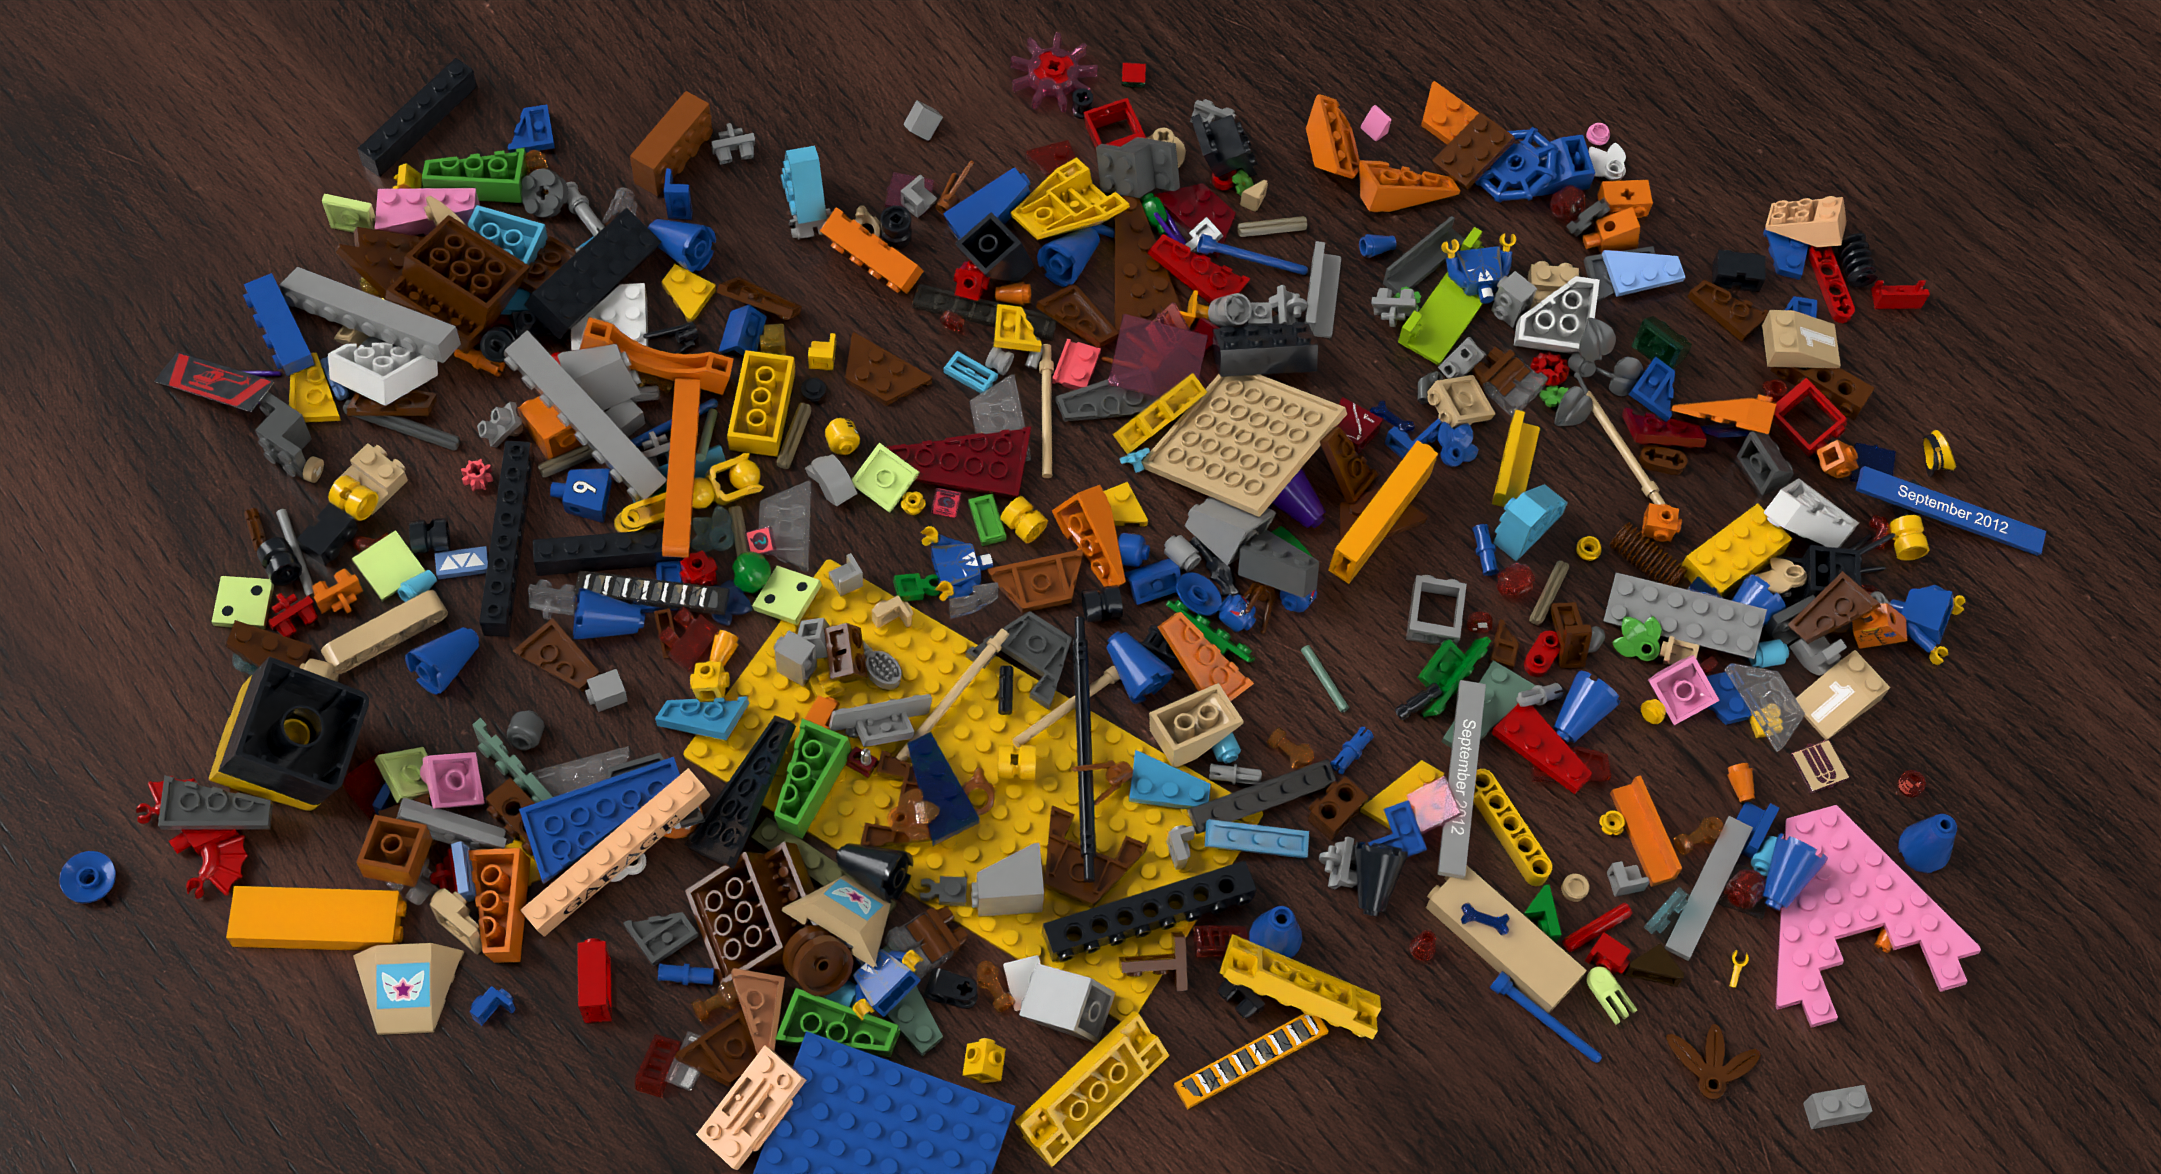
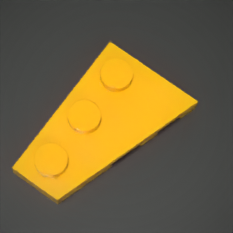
[289,353,341,422]
[1360,760,1444,830]

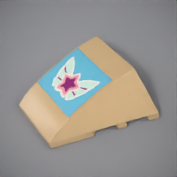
[782,875,891,968]
[353,943,464,1035]

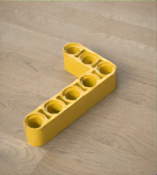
[1423,769,1552,886]

